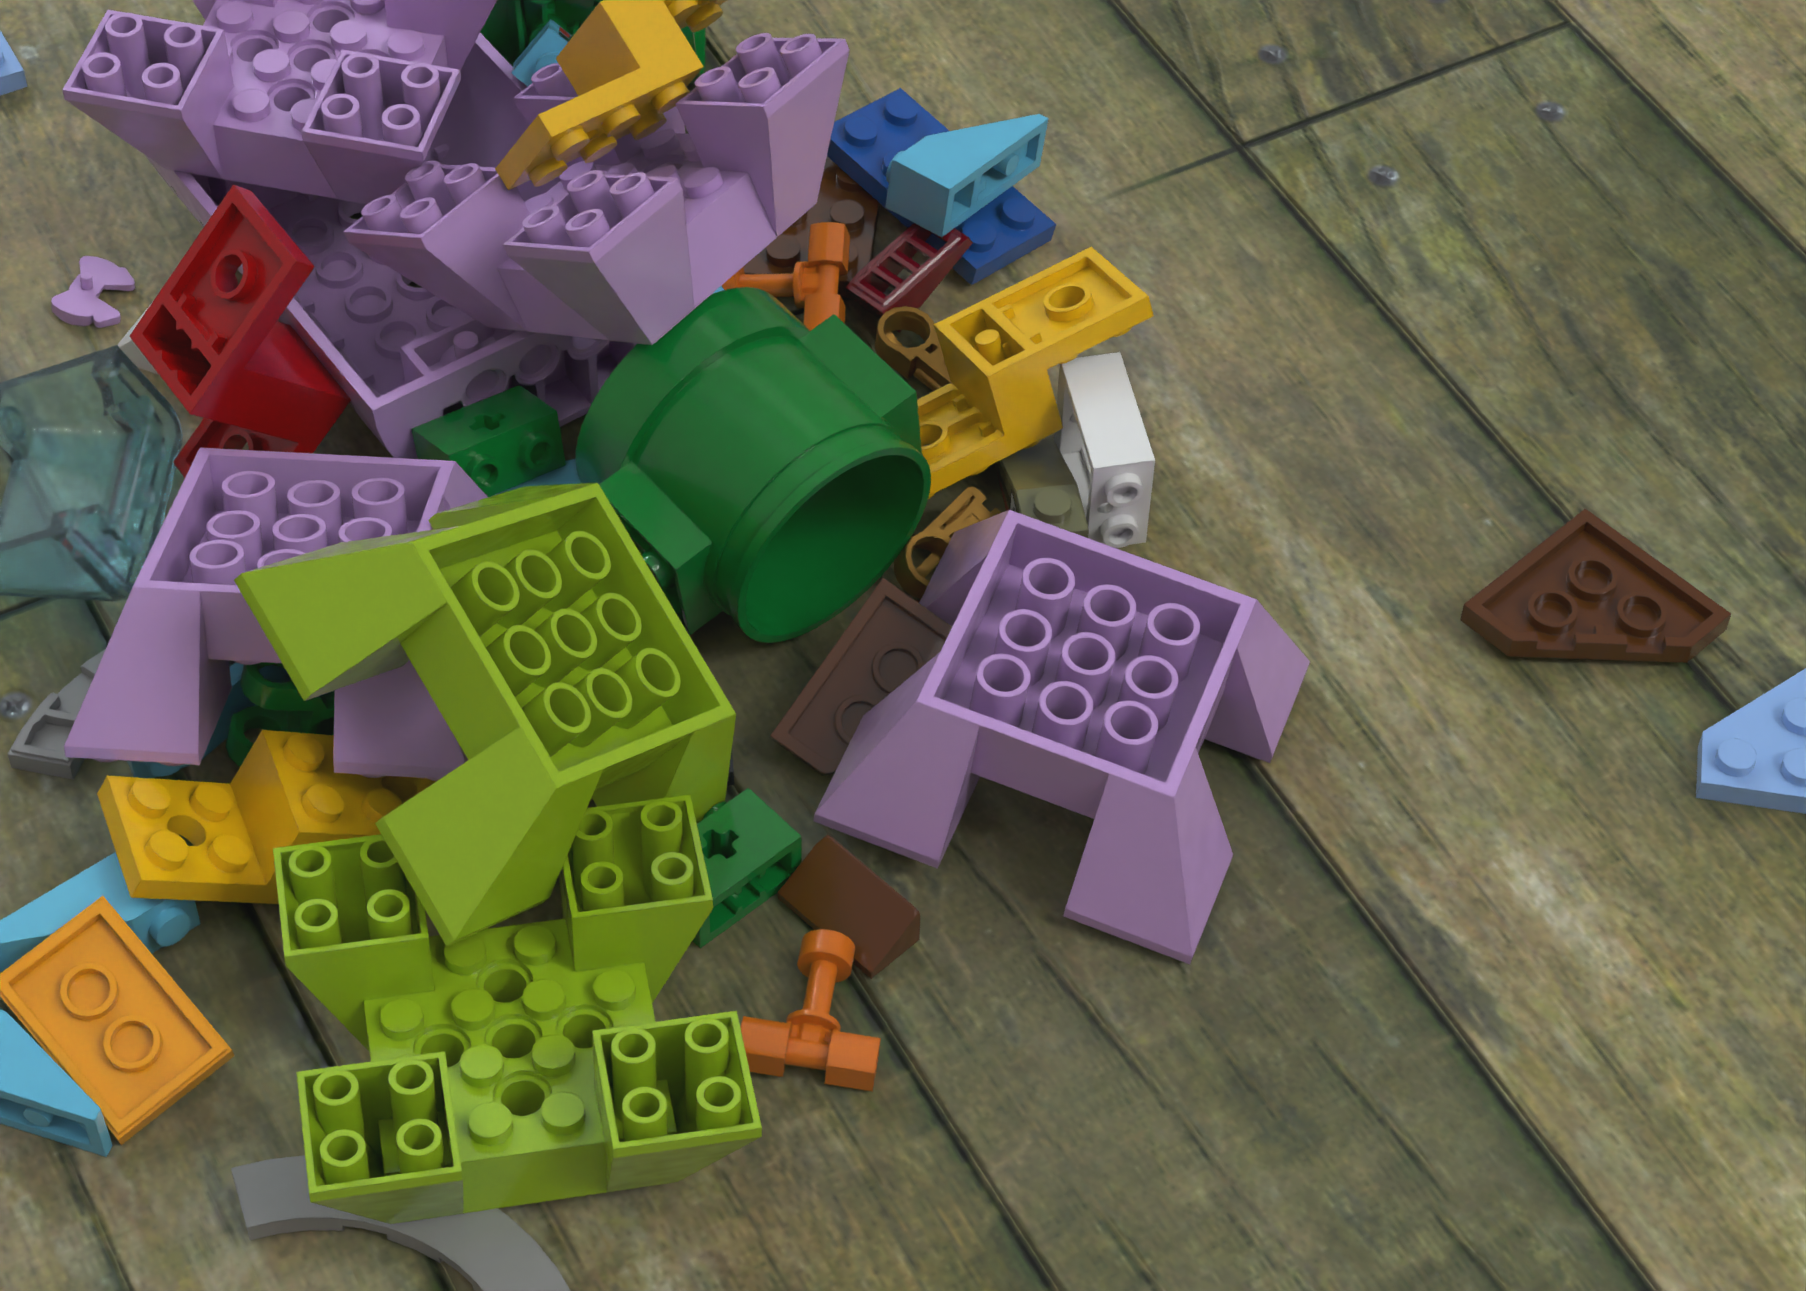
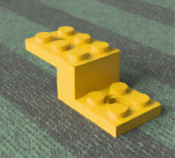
[495,0,728,190]
[917,247,1154,499]
[97,730,436,904]

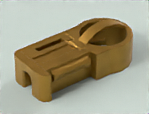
[875,306,951,391]
[894,486,1001,599]

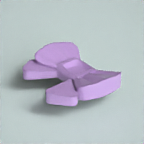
[51,256,135,328]

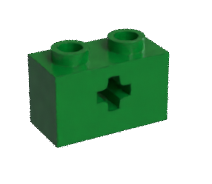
[411,385,566,497]
[693,788,802,949]

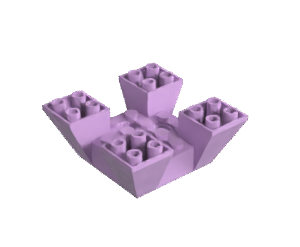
[63,0,497,204]
[343,33,850,345]
[64,448,488,781]
[813,510,1310,964]

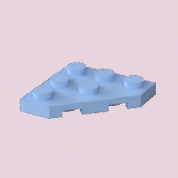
[1696,668,1806,814]

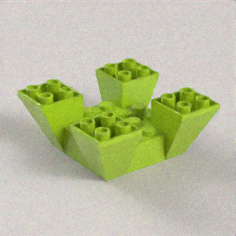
[234,483,736,946]
[273,795,762,1224]

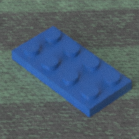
[827,88,1056,285]

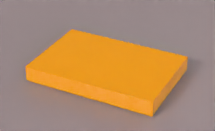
[0,896,234,1145]

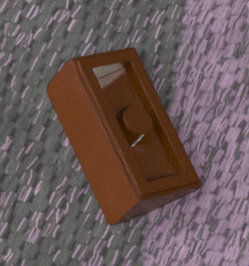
[778,834,920,979]

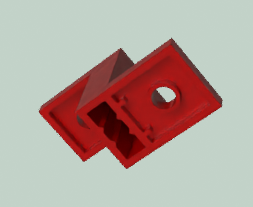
[129,185,351,478]

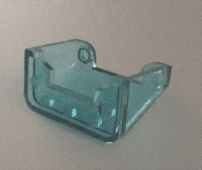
[0,345,183,602]

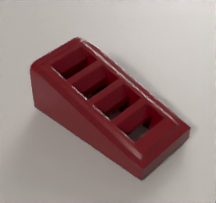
[845,223,973,333]

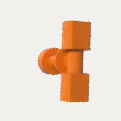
[722,222,850,331]
[740,929,881,1092]

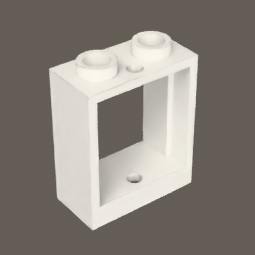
[1054,352,1155,548]

